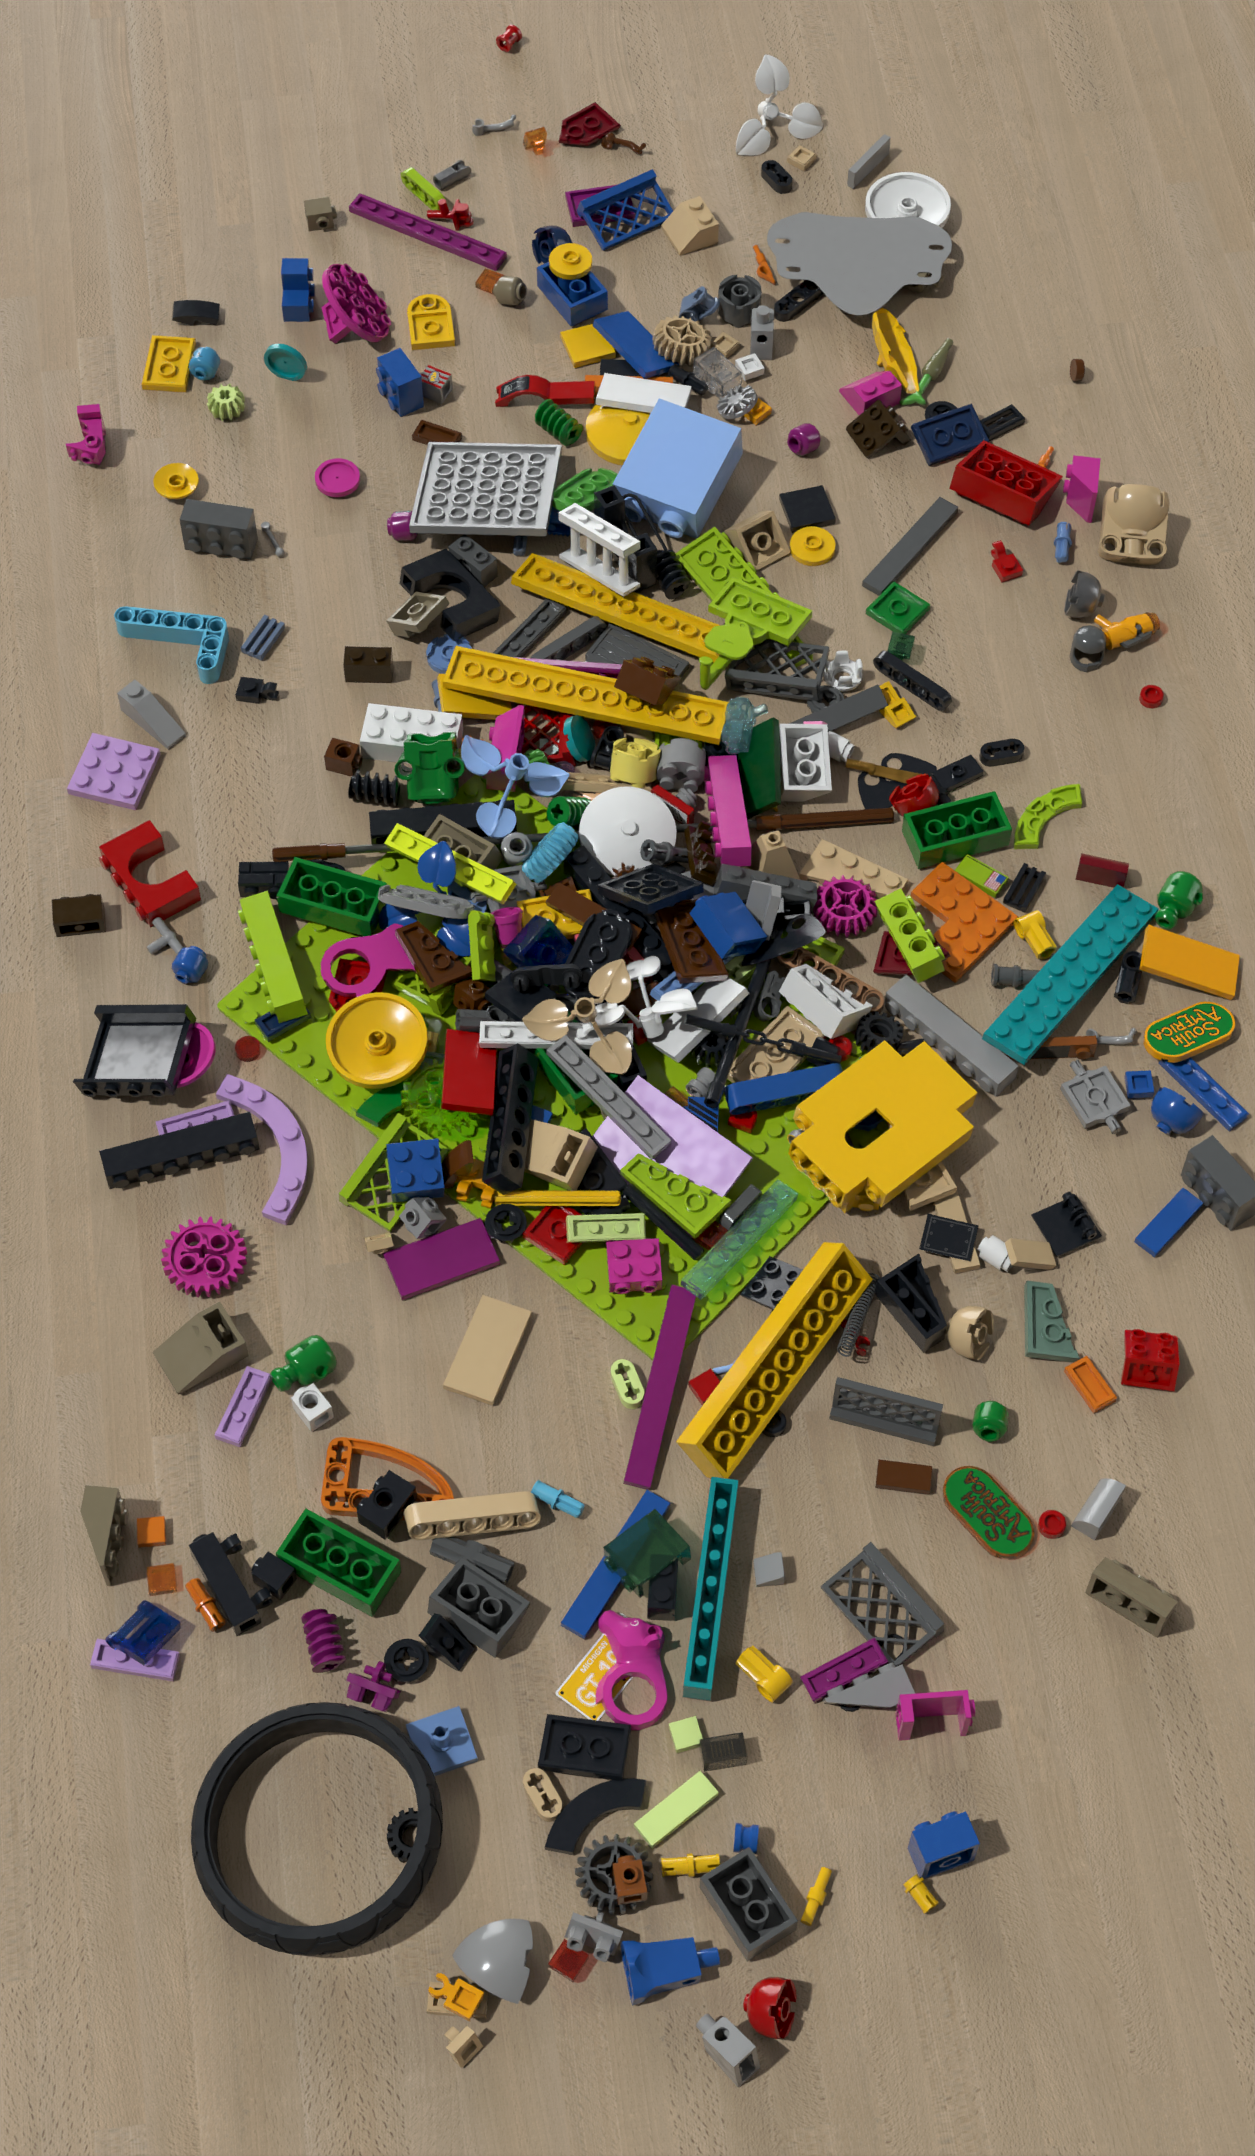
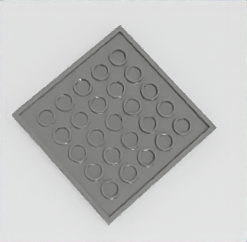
[409,442,562,537]

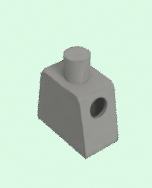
[750,305,774,360]
[696,2014,760,2088]

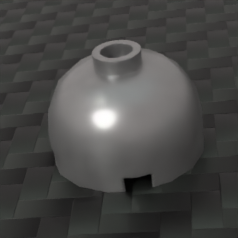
[1064,570,1105,618]

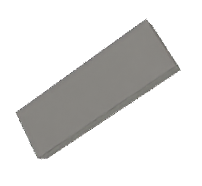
[847,134,891,189]

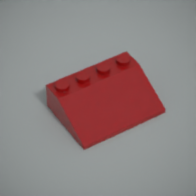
[949,440,1063,525]

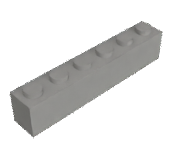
[884,975,1019,1097]

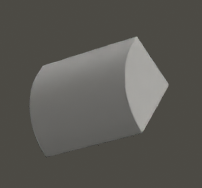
[1071,1478,1126,1540]

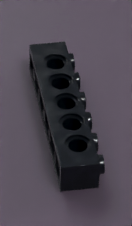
[482,1043,539,1195]

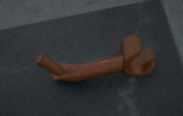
[601,133,646,155]

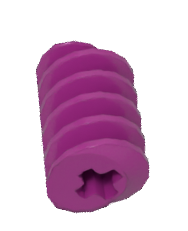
[301,1609,346,1673]

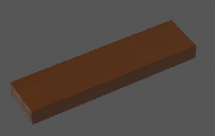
[546,883,643,952]

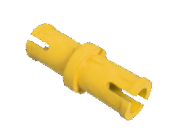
[661,1853,720,1877]

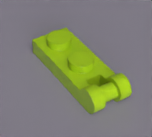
[468,910,496,983]

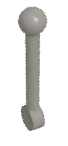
[261,522,284,557]

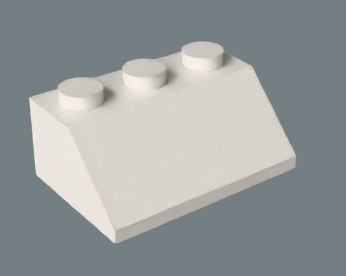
[779,724,832,802]

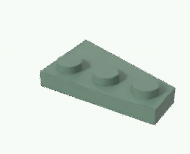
[1024,1281,1080,1363]

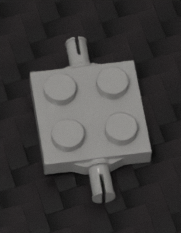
[471,865,547,912]
[1060,1059,1131,1134]

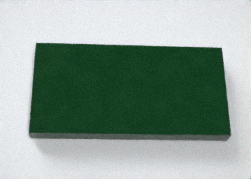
[738,717,781,820]

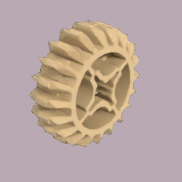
[652,315,712,366]

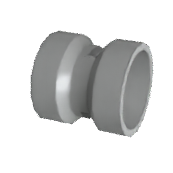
[686,1067,716,1097]

